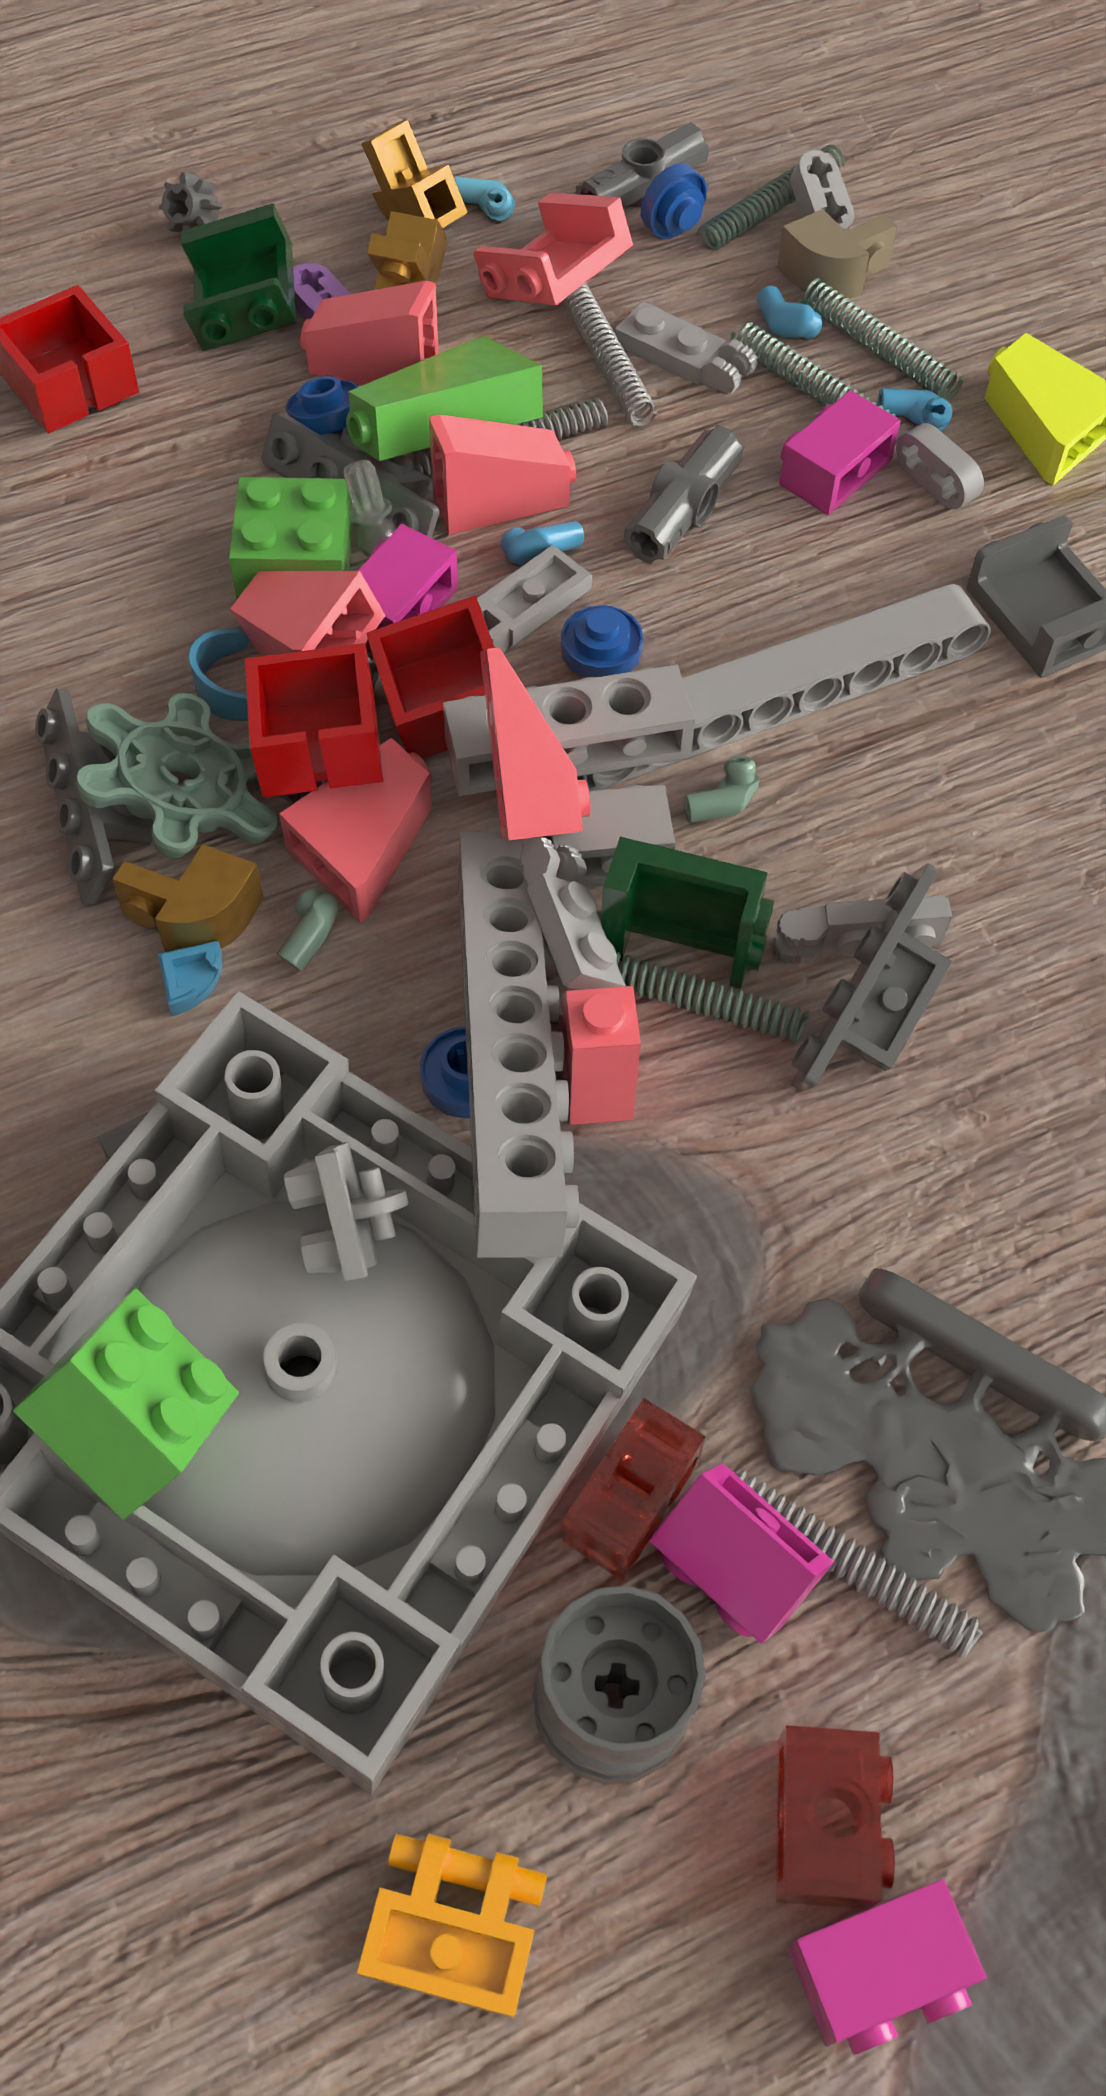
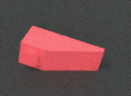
[480,647,590,840]

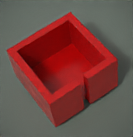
[0,285,139,434]
[366,595,495,759]
[245,643,384,798]

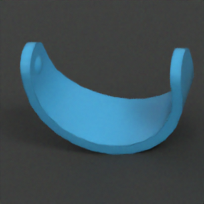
[189,629,249,721]

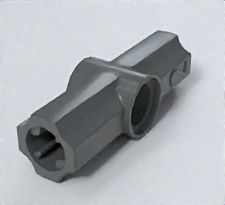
[575,122,709,208]
[624,424,744,564]

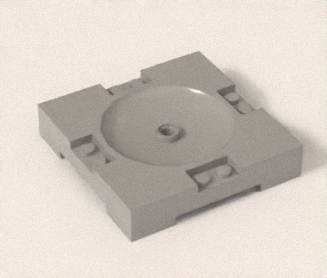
[0,991,697,1794]

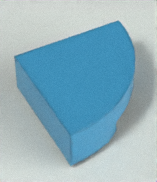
[158,941,223,1016]

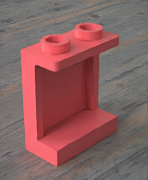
[473,193,633,305]

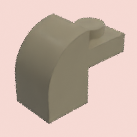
[777,209,897,300]

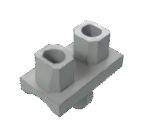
[284,1142,409,1281]

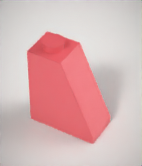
[300,281,439,386]
[429,414,577,535]
[230,571,385,656]
[279,738,432,923]
[558,986,641,1125]

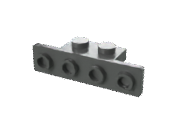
[261,412,439,540]
[35,688,154,905]
[791,863,952,1092]

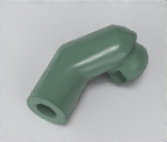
[684,756,759,823]
[277,888,339,972]

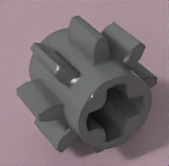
[159,172,223,233]

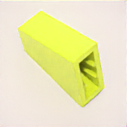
[985,333,1106,486]

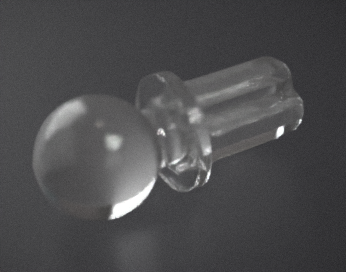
[343,459,397,558]

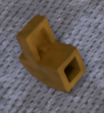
[361,120,468,228]
[367,211,448,290]
[112,844,264,952]

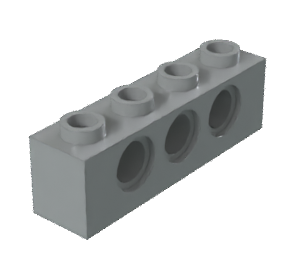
[443,664,696,796]

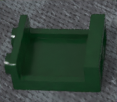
[181,203,296,351]
[601,837,774,989]

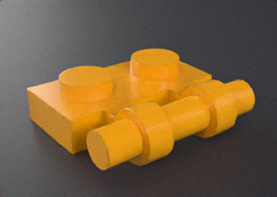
[357,1833,548,2019]

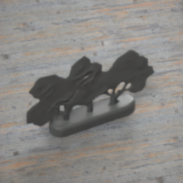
[751,1268,1106,1633]

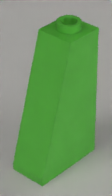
[346,336,543,461]

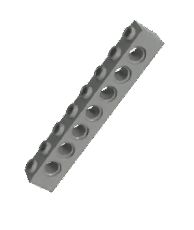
[458,832,579,1258]

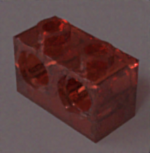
[563,1398,706,1582]

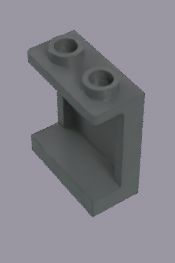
[966,515,1106,678]

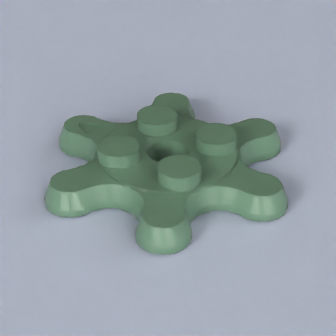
[76,693,278,858]

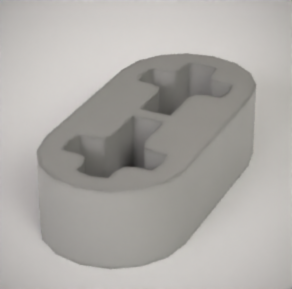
[790,150,854,231]
[896,423,984,509]

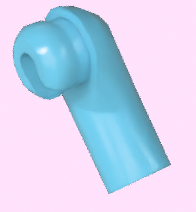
[455,176,515,221]

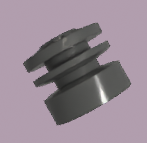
[533,1586,706,1785]

